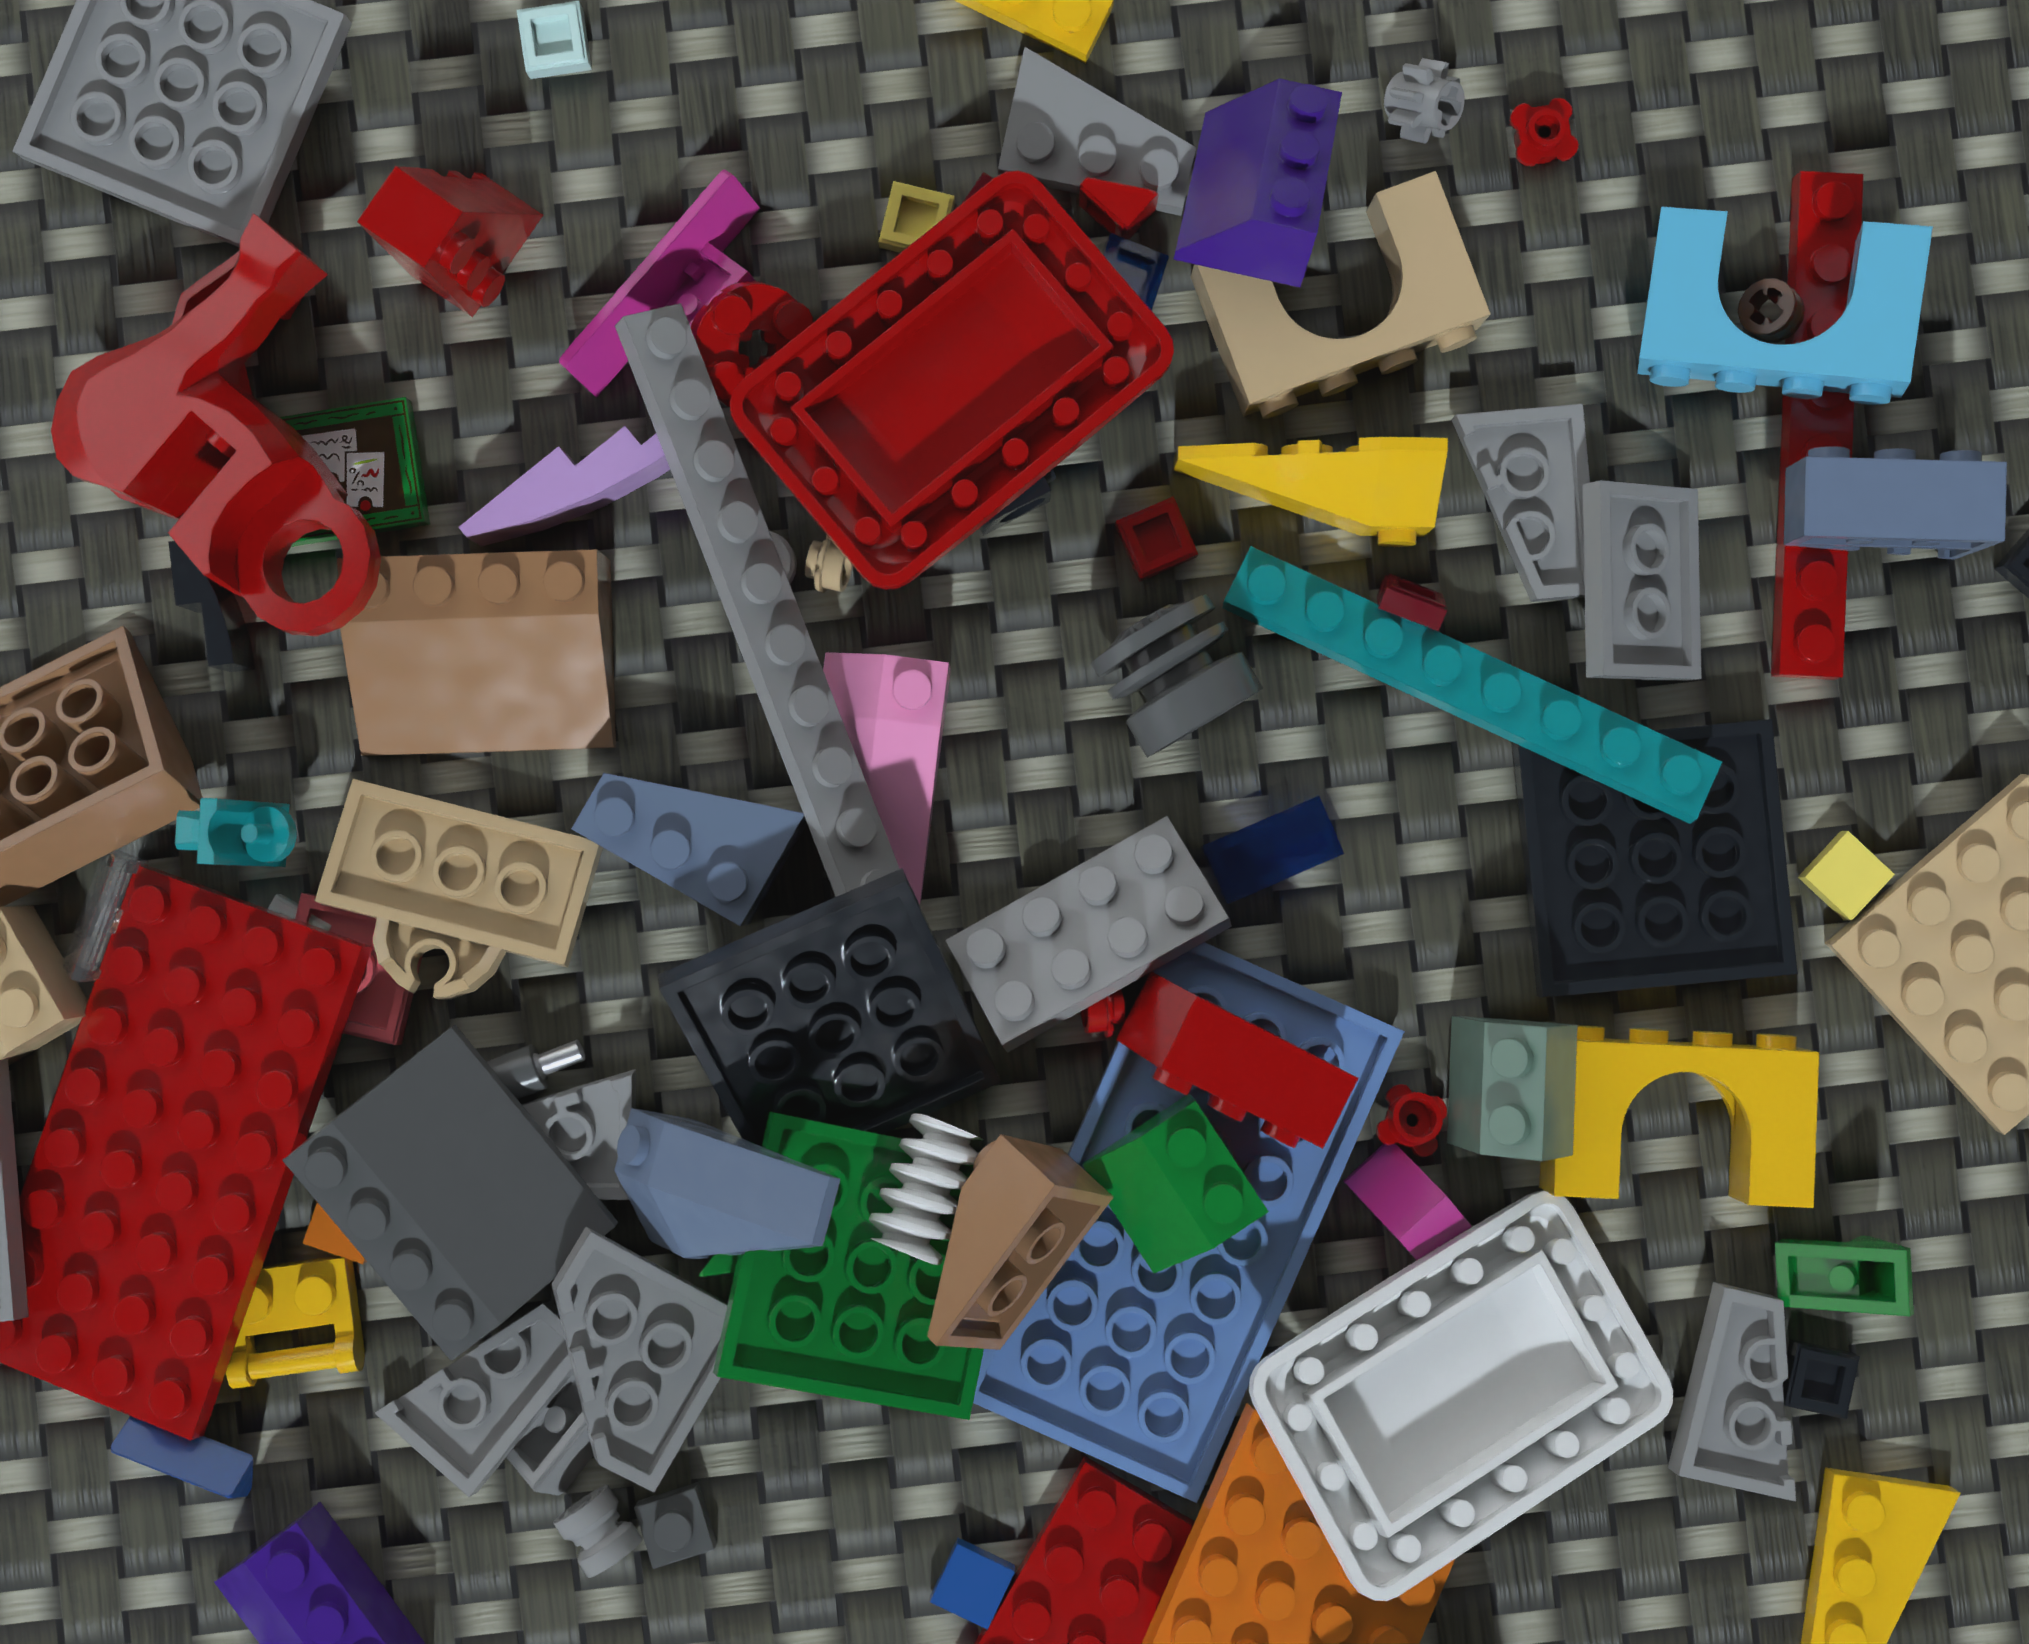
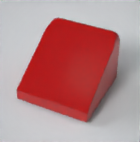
[1079,177,1159,244]

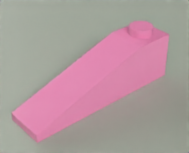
[823,652,951,905]

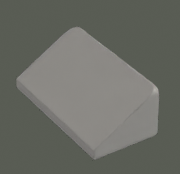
[506,1373,594,1495]

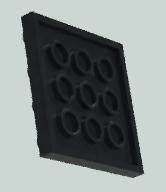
[1512,719,1798,998]
[657,868,1001,1147]

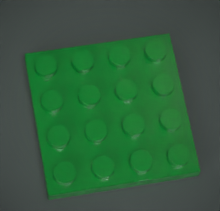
[713,1112,984,1420]

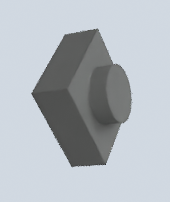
[634,1482,717,1569]

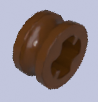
[1738,278,1805,342]

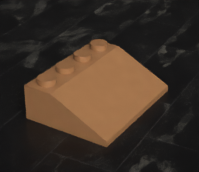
[337,549,616,756]
[0,626,203,907]

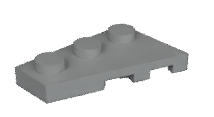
[998,47,1196,216]
[1451,404,1590,602]
[521,1069,636,1200]
[1668,1282,1796,1501]

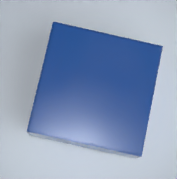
[930,1538,1015,1630]

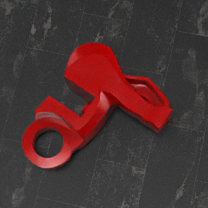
[51,213,381,637]

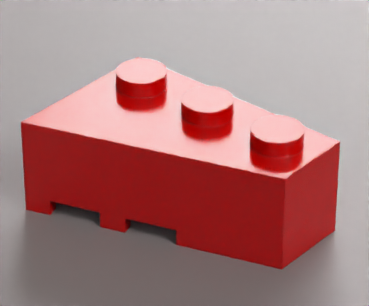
[357,166,543,318]
[1116,972,1359,1149]

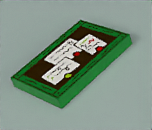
[280,397,430,547]

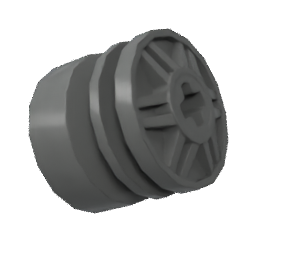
[1091,594,1263,758]

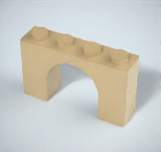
[1191,171,1490,419]

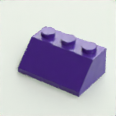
[1173,78,1342,288]
[214,1502,426,1644]

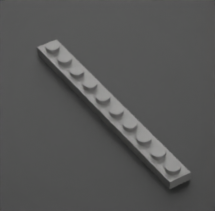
[615,303,900,897]

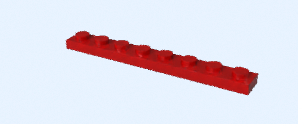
[1771,171,1864,680]

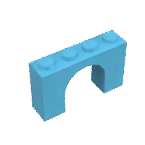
[1637,207,1933,405]

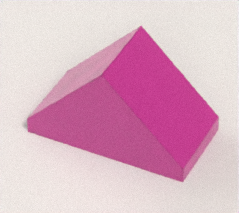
[1344,1144,1472,1260]

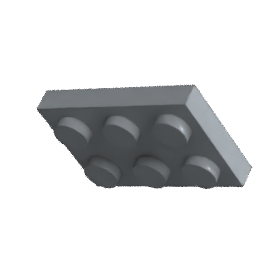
[1582,480,1702,681]

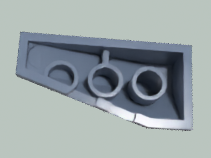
[614,1108,840,1259]

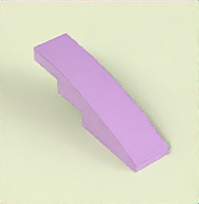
[459,426,670,547]

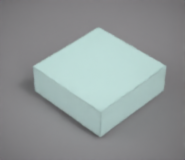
[517,1,592,79]

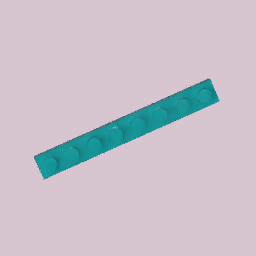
[1222,546,1722,824]

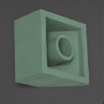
[1447,1016,1578,1161]

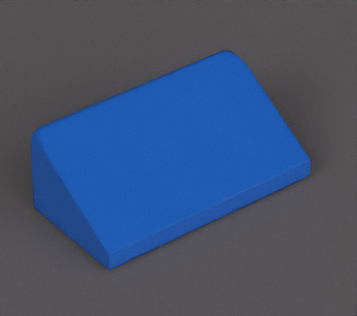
[111,1416,253,1498]

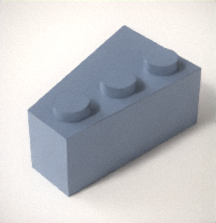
[1784,447,2007,560]
[571,773,807,926]

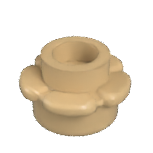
[805,535,853,593]

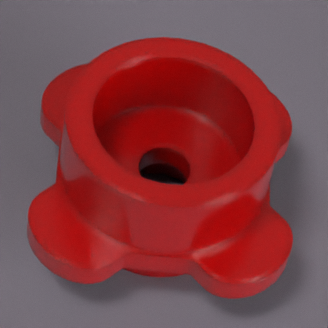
[1510,98,1579,167]
[1376,1084,1447,1157]

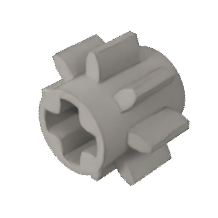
[1384,58,1465,144]

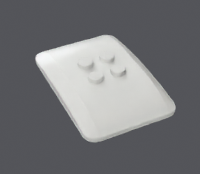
[1249,1191,1673,1601]

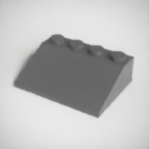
[282,1024,618,1361]

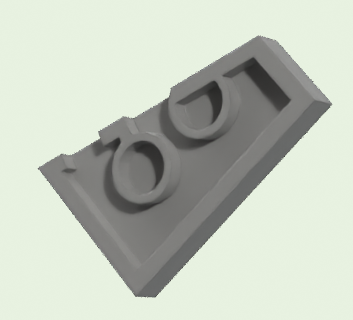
[375,1301,573,1497]

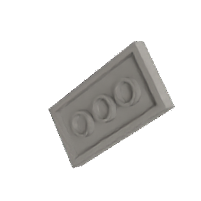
[946,816,1232,1053]

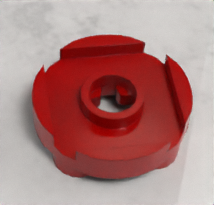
[691,281,813,407]

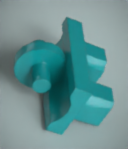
[175,798,297,867]

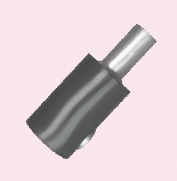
[486,1040,585,1100]

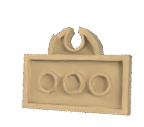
[315,779,603,1000]

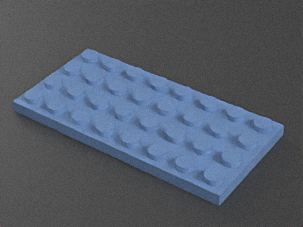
[973,942,1405,1503]

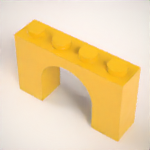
[1539,1025,1819,1208]

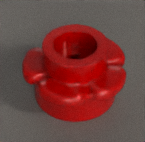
[1080,989,1125,1037]

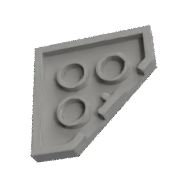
[552,1227,728,1492]

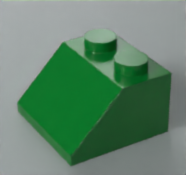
[1083,1093,1269,1274]

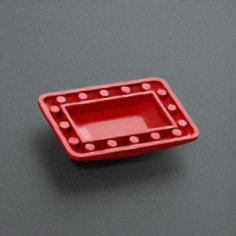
[730,170,1174,590]

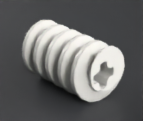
[869,1114,983,1265]

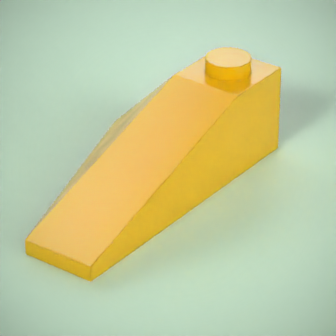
[1173,437,1448,547]

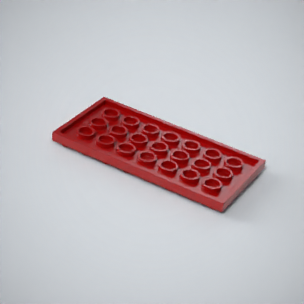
[0,865,373,1440]

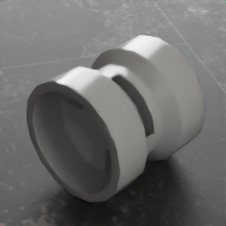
[553,1484,643,1578]

